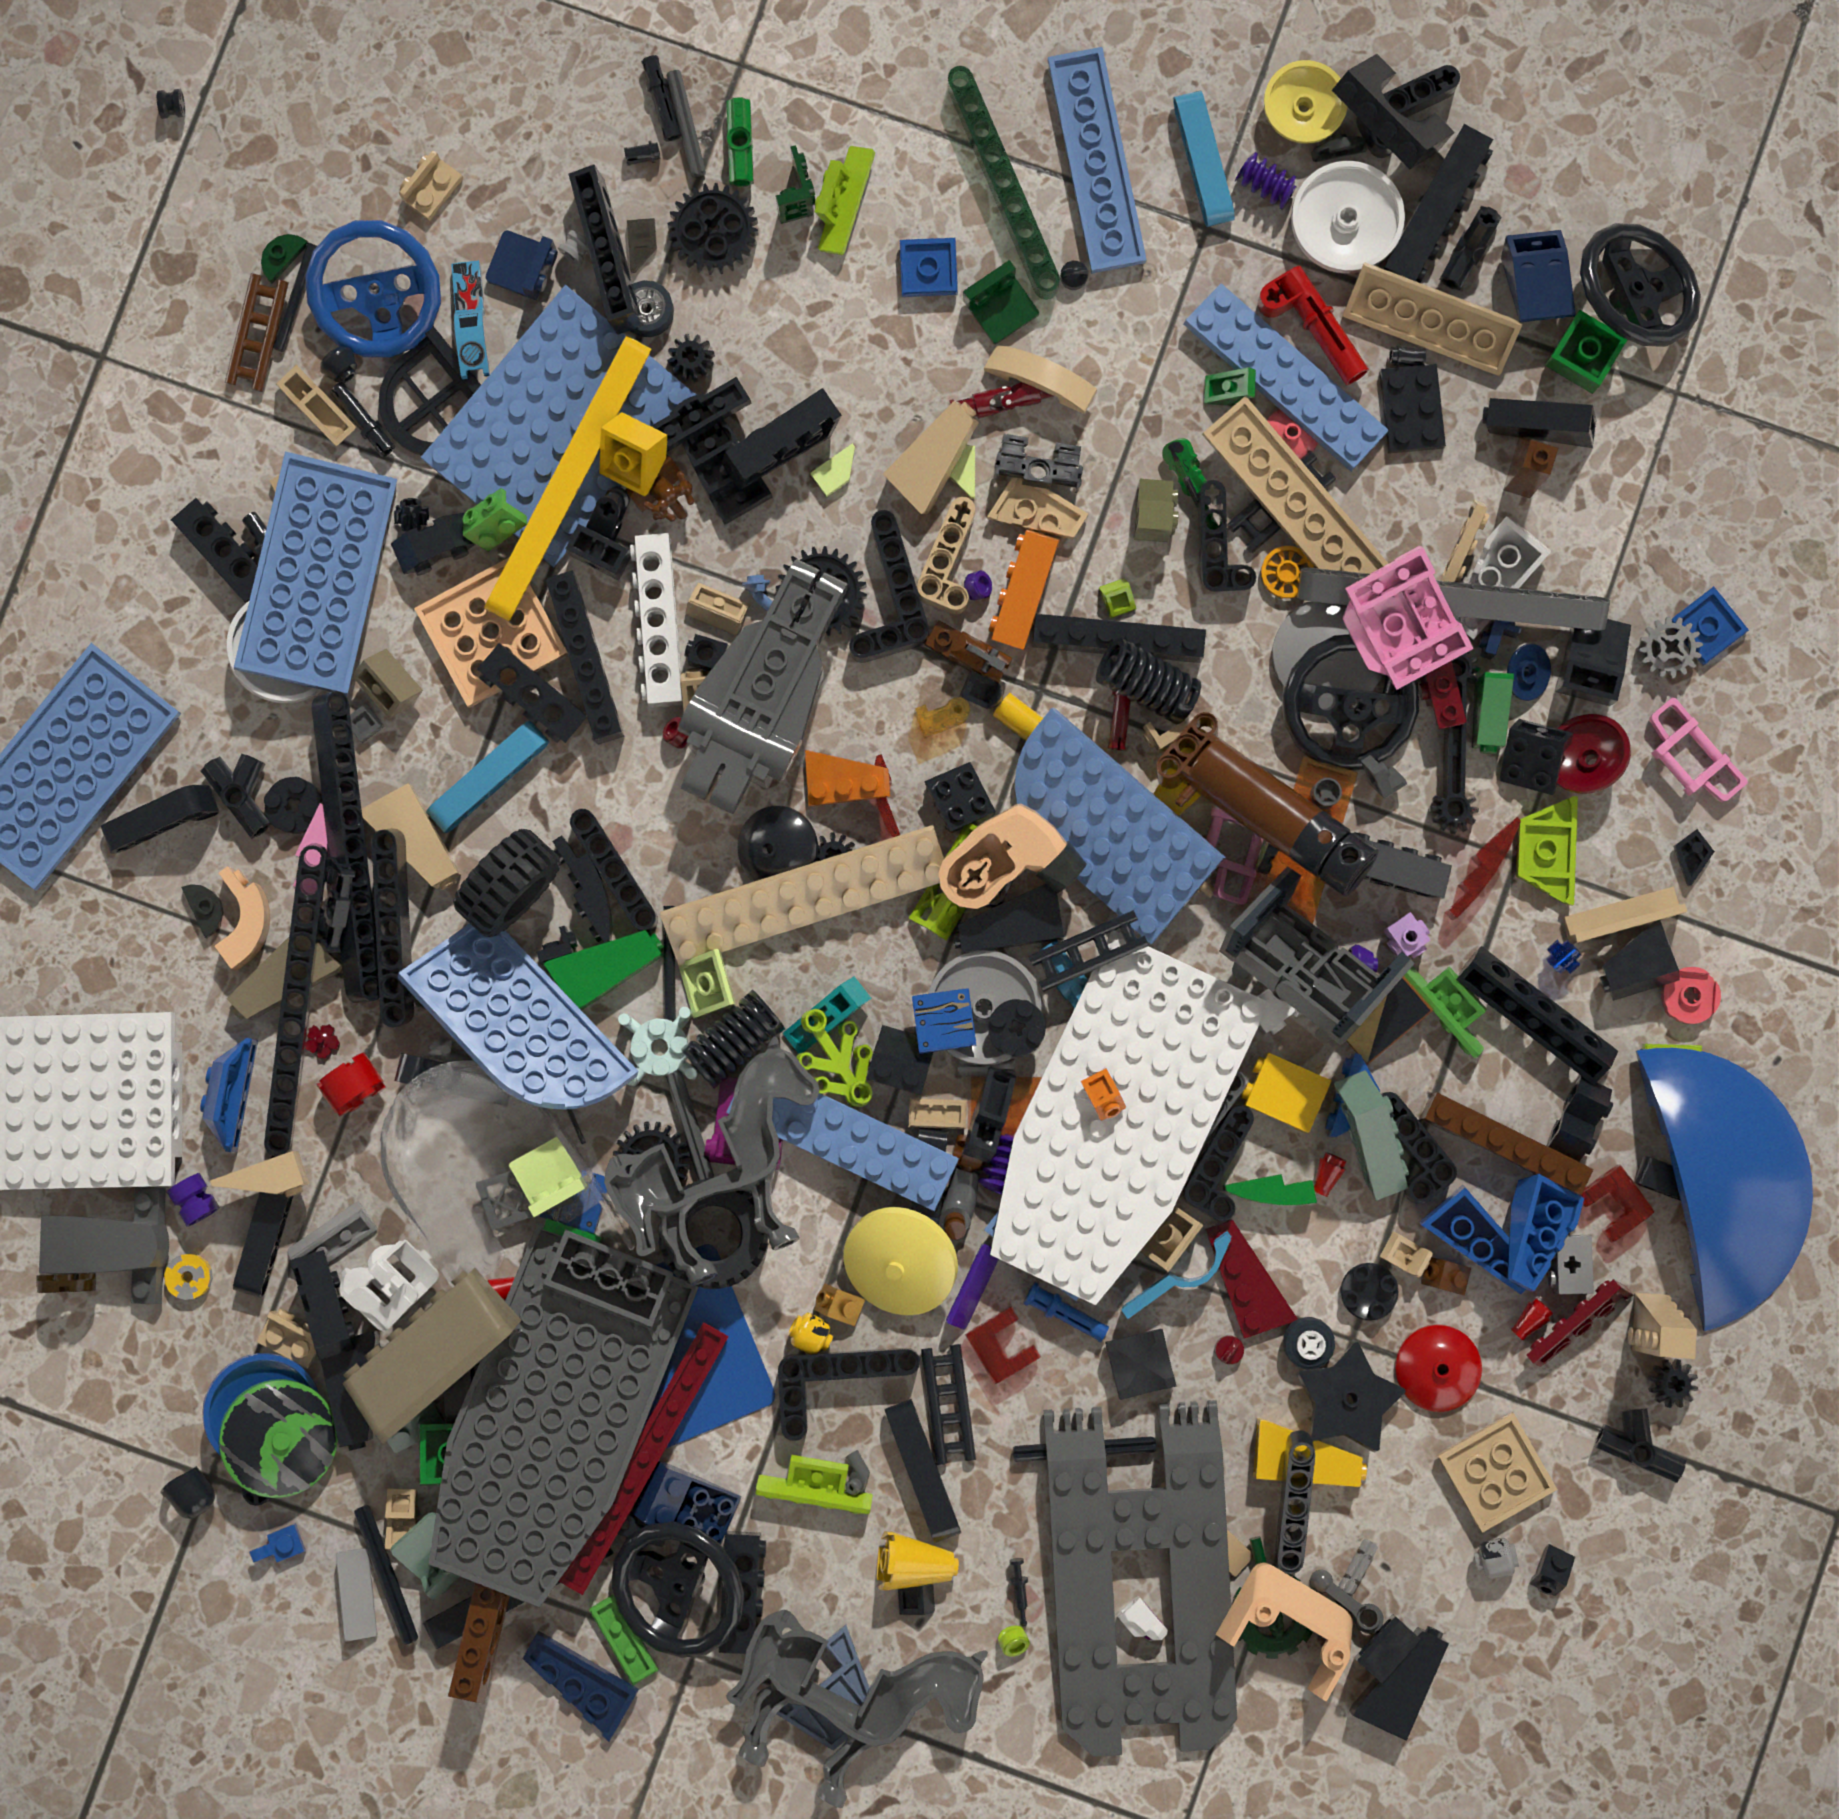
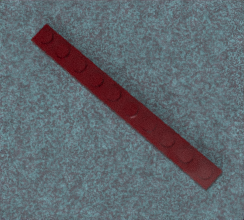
[558,1322,729,1595]

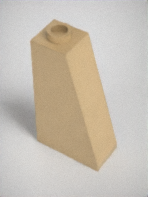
[883,401,979,515]
[362,783,461,890]

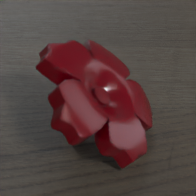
[305,1024,340,1059]

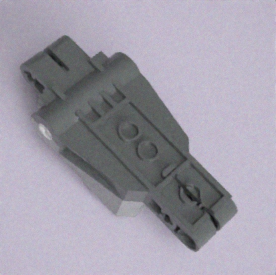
[678,559,848,814]

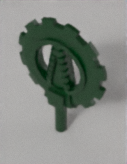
[1233,1536,1313,1659]

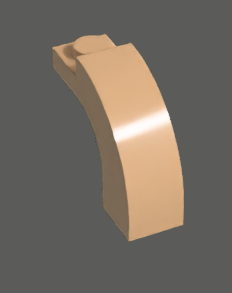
[215,866,270,971]

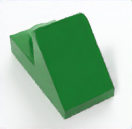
[1204,367,1256,406]

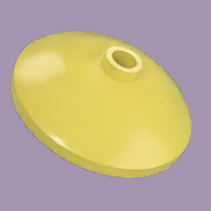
[1264,60,1347,144]

